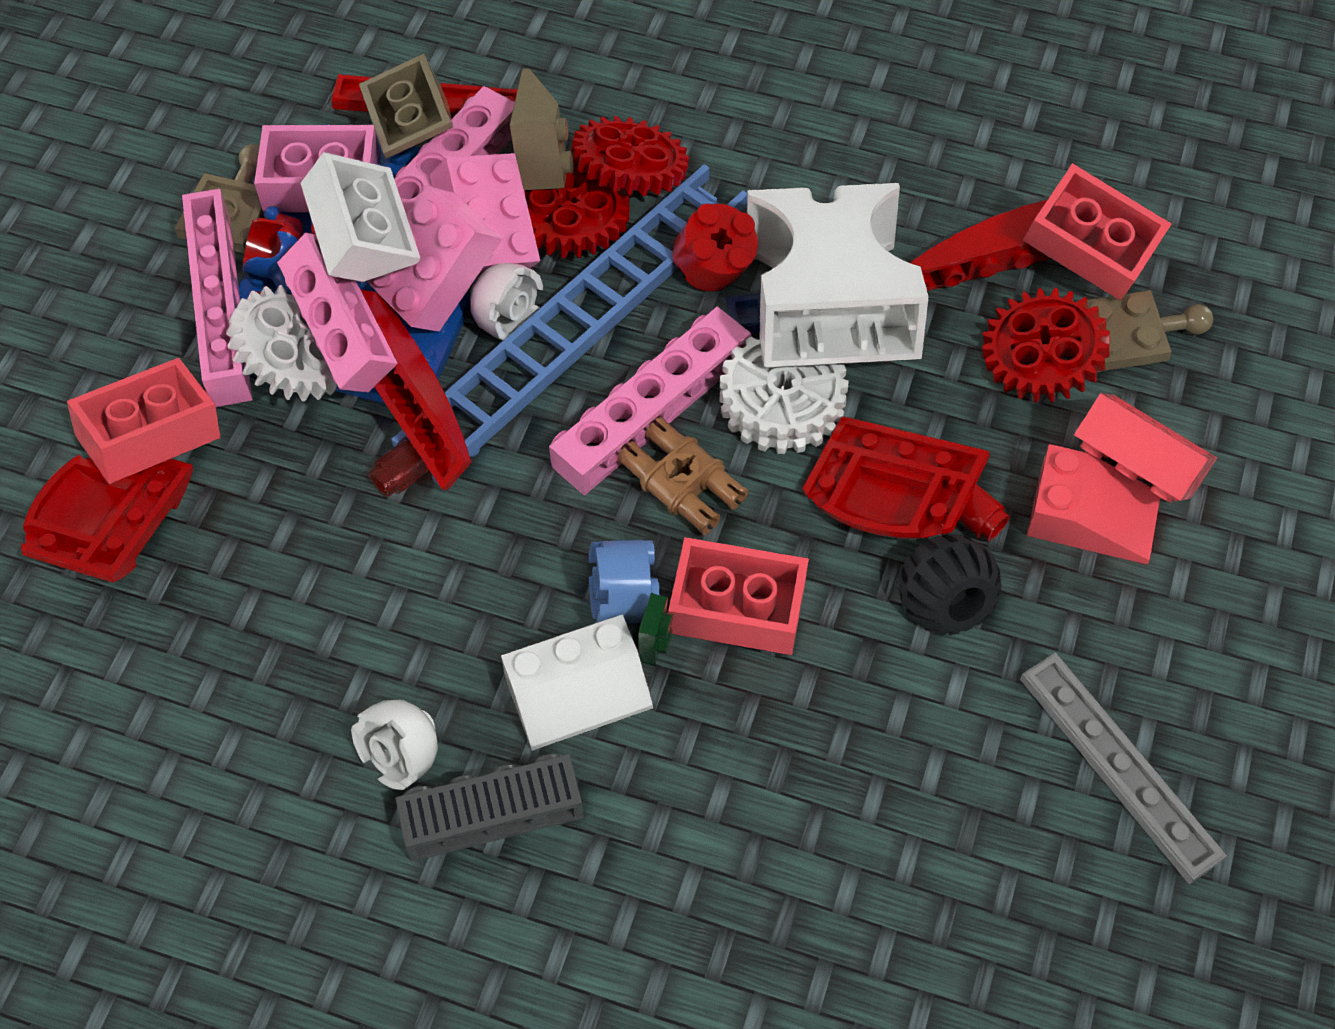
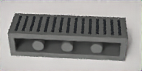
[395,754,584,862]

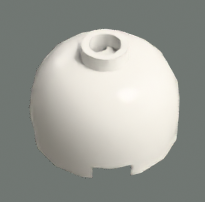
[470,263,543,341]
[351,700,438,790]

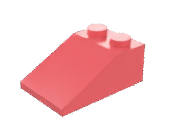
[1026,444,1160,565]

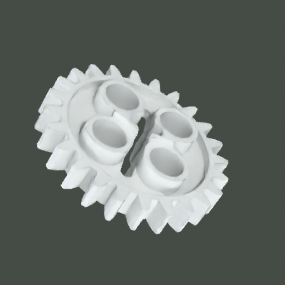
[226,285,338,401]

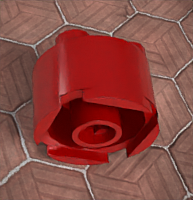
[673,203,758,292]

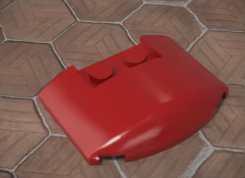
[802,416,990,539]
[21,454,193,583]

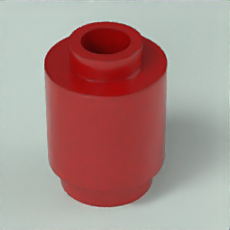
[958,484,1010,541]

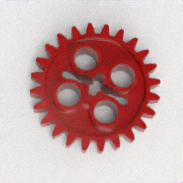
[571,116,689,196]
[524,164,630,258]
[982,288,1110,403]

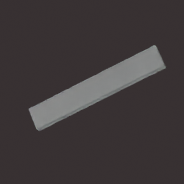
[1020,652,1227,885]

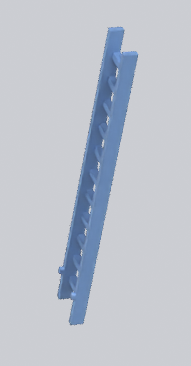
[392,164,747,485]

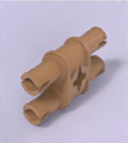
[617,417,749,535]

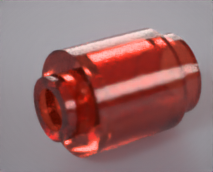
[368,440,429,497]

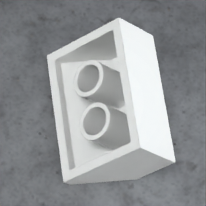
[301,152,421,282]
[501,614,653,750]

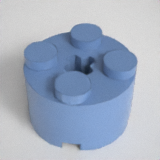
[589,539,659,624]

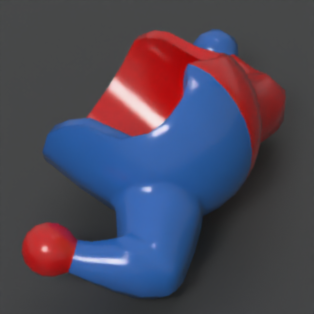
[242,206,303,295]

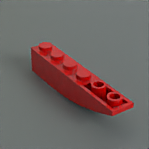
[910,200,1053,291]

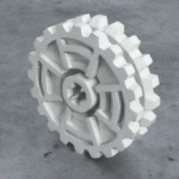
[719,337,848,454]

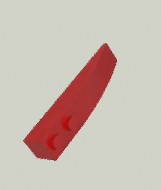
[360,289,472,490]

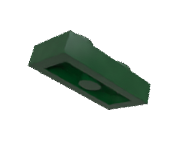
[639,593,673,665]

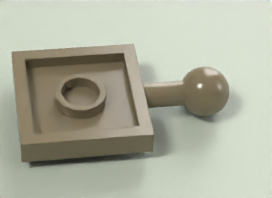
[174,144,265,253]
[1088,290,1214,372]

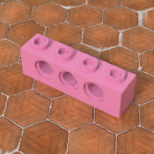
[277,233,398,392]

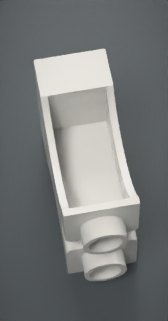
[747,183,928,367]

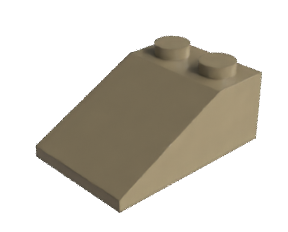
[359,54,453,159]
[510,69,573,190]

